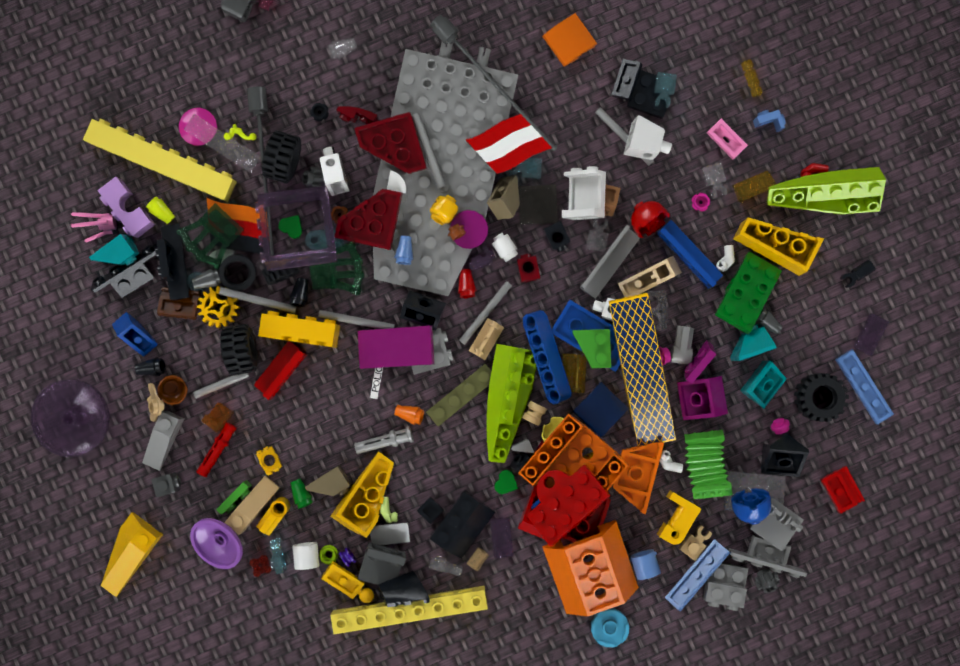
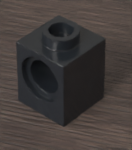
[543,221,571,252]

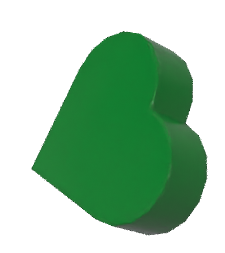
[278,215,303,239]
[494,469,518,494]

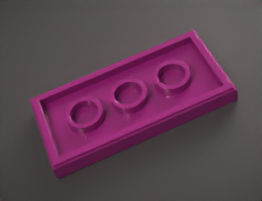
[358,326,434,369]

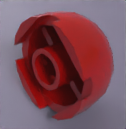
[631,201,670,238]

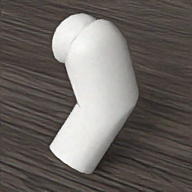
[716,245,735,272]
[660,450,683,473]

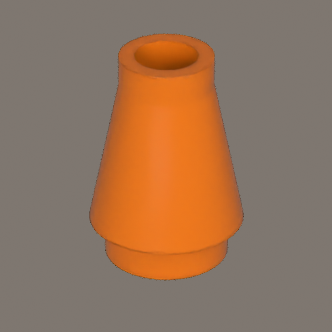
[394,405,424,425]

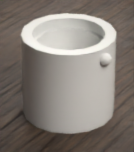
[292,542,320,570]

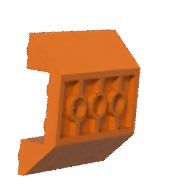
[518,414,629,526]
[542,520,639,617]

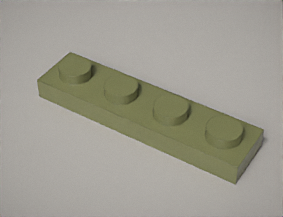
[426,364,491,426]

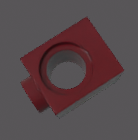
[517,253,540,283]

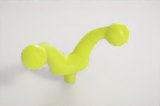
[224,124,257,141]

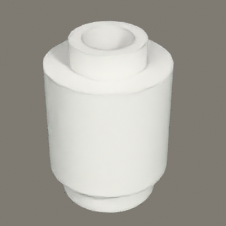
[492,233,518,262]

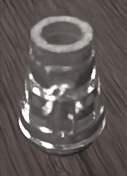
[327,38,357,60]

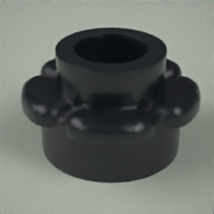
[310,103,329,122]

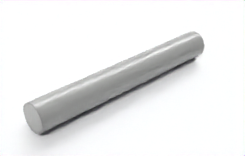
[193,373,249,399]

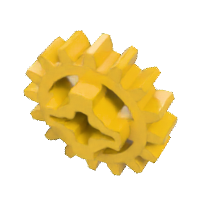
[197,286,240,328]

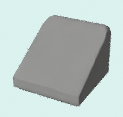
[511,438,534,453]

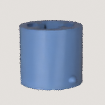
[629,549,661,580]

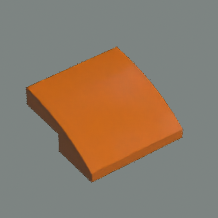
[542,13,597,67]

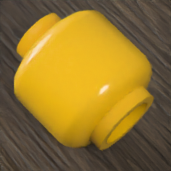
[430,195,458,225]

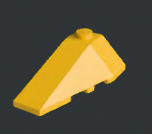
[330,452,394,538]

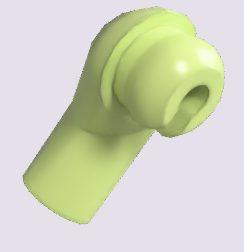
[380,497,398,524]

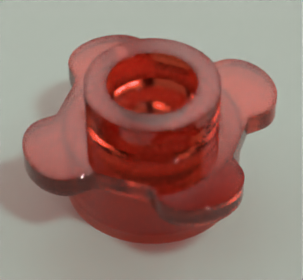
[249,555,271,577]

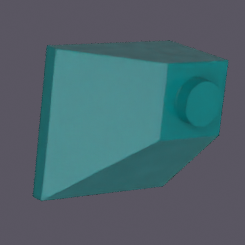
[89,234,139,265]
[730,325,777,361]

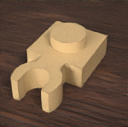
[679,525,712,561]

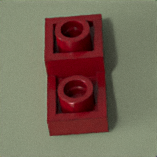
[336,106,379,124]

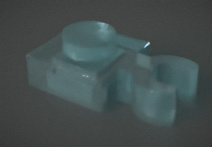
[654,72,677,108]
[508,158,542,179]
[270,538,287,574]

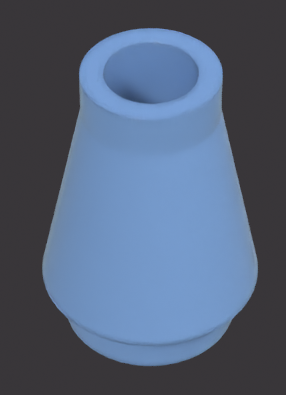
[394,236,414,265]

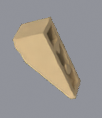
[618,256,682,297]
[224,475,280,535]

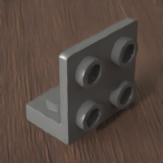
[358,542,406,585]

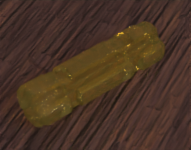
[741,60,763,97]

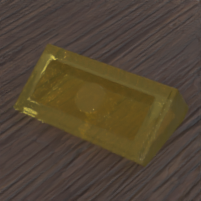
[732,170,776,203]
[563,354,586,393]

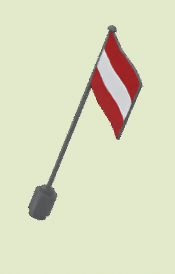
[430,14,557,174]

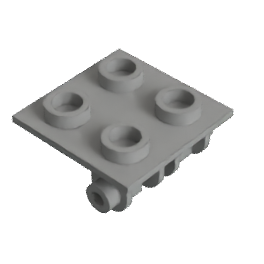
[750,497,804,551]

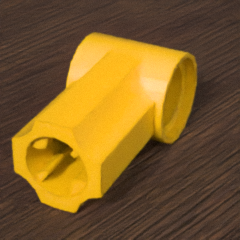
[256,497,290,536]

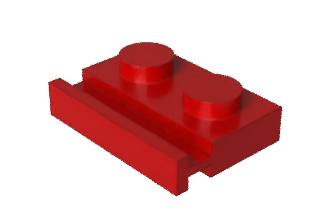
[820,466,865,514]

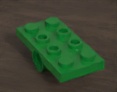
[714,251,782,335]

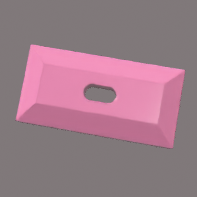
[707,118,748,160]

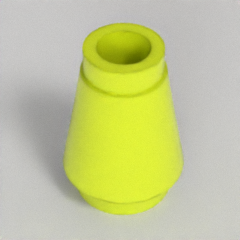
[146,196,175,225]

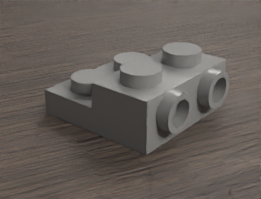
[412,328,453,375]
[703,563,748,611]

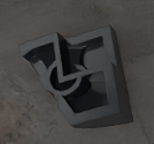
[378,571,430,607]

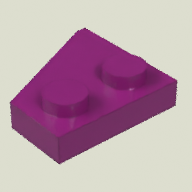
[684,340,716,384]

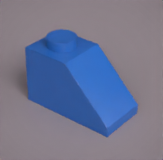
[112,312,158,357]

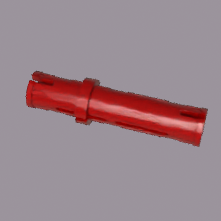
[196,422,237,478]

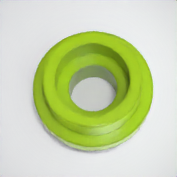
[319,545,339,565]

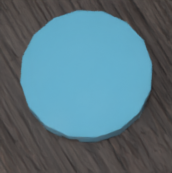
[591,608,629,648]

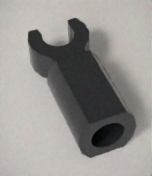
[840,260,876,288]

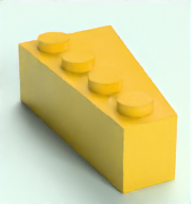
[733,218,824,276]
[258,311,340,348]

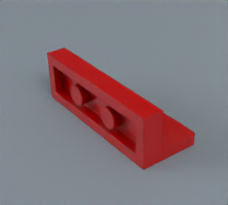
[254,341,307,400]

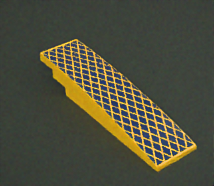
[609,293,676,446]

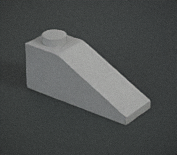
[142,411,185,471]

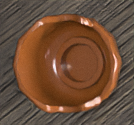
[157,375,188,405]

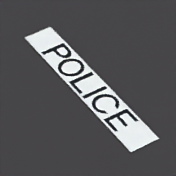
[370,367,383,399]

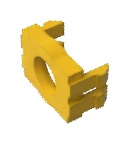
[256,446,283,476]

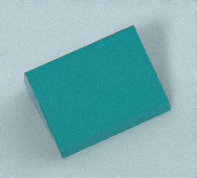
[740,360,787,409]

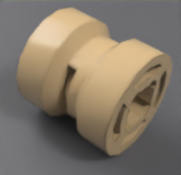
[522,401,547,426]

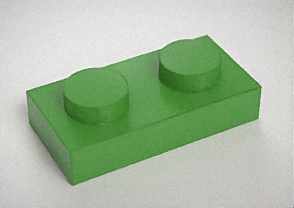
[216,480,252,515]

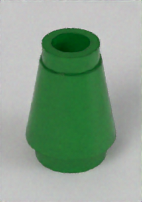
[290,479,313,509]

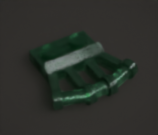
[176,203,244,270]
[308,241,365,295]

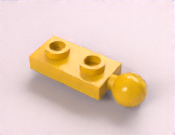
[321,561,374,603]

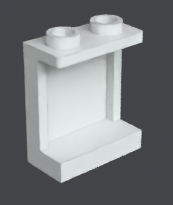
[562,166,606,220]

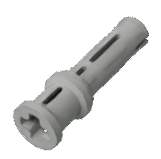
[354,426,414,455]

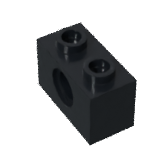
[400,291,446,331]

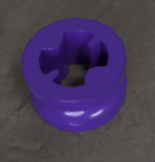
[339,547,357,567]

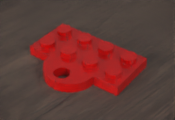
[527,464,611,547]

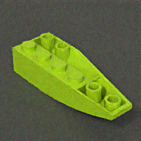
[767,167,886,215]
[486,344,537,463]

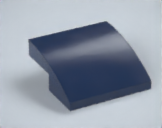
[573,382,629,438]

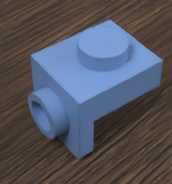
[753,110,786,132]

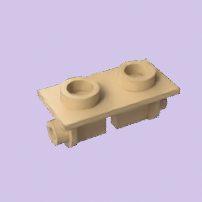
[469,318,504,360]

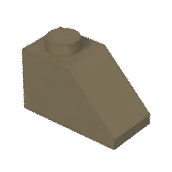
[487,175,520,220]
[305,465,352,496]

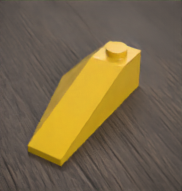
[101,512,163,597]

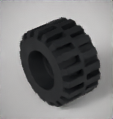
[262,130,301,184]
[220,324,258,376]
[794,373,849,422]

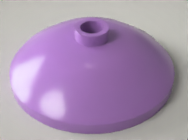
[190,518,243,569]

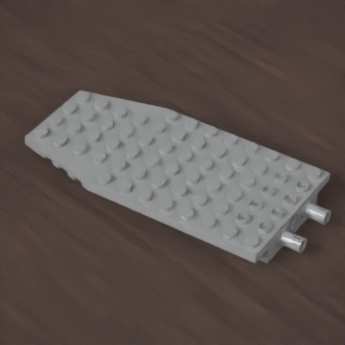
[373,42,518,296]

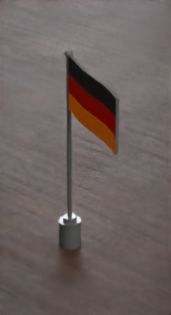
[206,86,276,261]

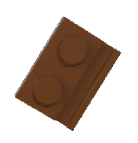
[157,287,201,320]

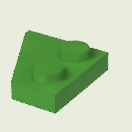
[572,329,611,368]

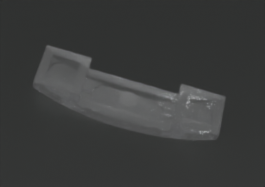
[184,114,261,173]

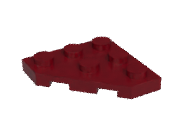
[354,112,427,174]
[334,189,403,250]

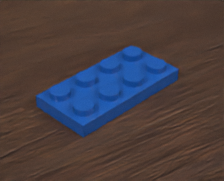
[552,300,620,372]

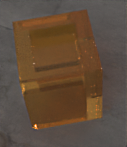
[201,402,234,432]

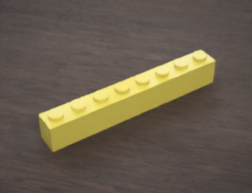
[83,119,237,203]

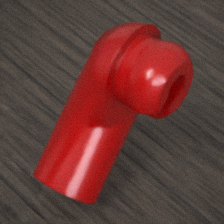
[800,163,829,177]

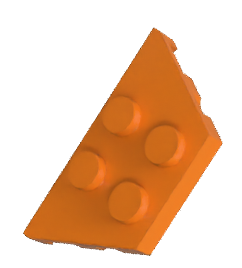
[612,441,664,514]

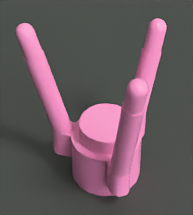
[71,212,117,243]

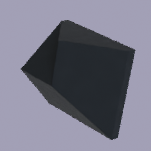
[761,433,809,477]

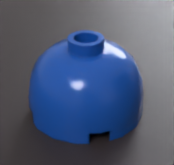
[731,488,771,525]

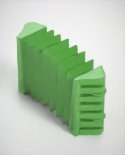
[684,430,733,499]

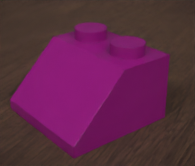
[677,376,728,420]

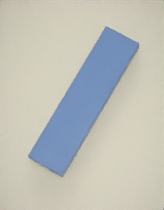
[835,349,894,424]
[665,539,730,612]

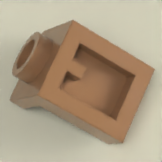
[605,184,621,217]

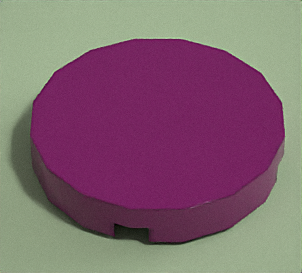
[450,210,488,249]

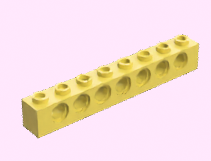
[330,586,488,635]

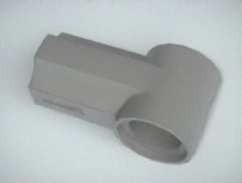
[670,326,694,365]

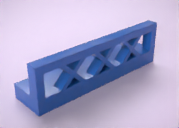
[656,220,723,289]

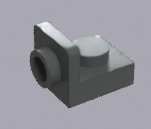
[151,472,181,498]

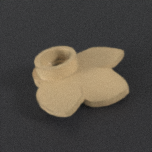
[147,383,164,422]

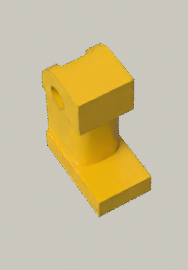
[657,490,701,545]

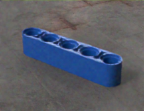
[523,310,571,405]

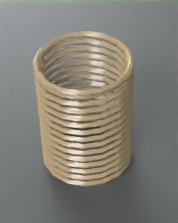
[467,547,489,571]

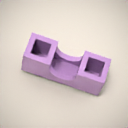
[97,177,156,238]

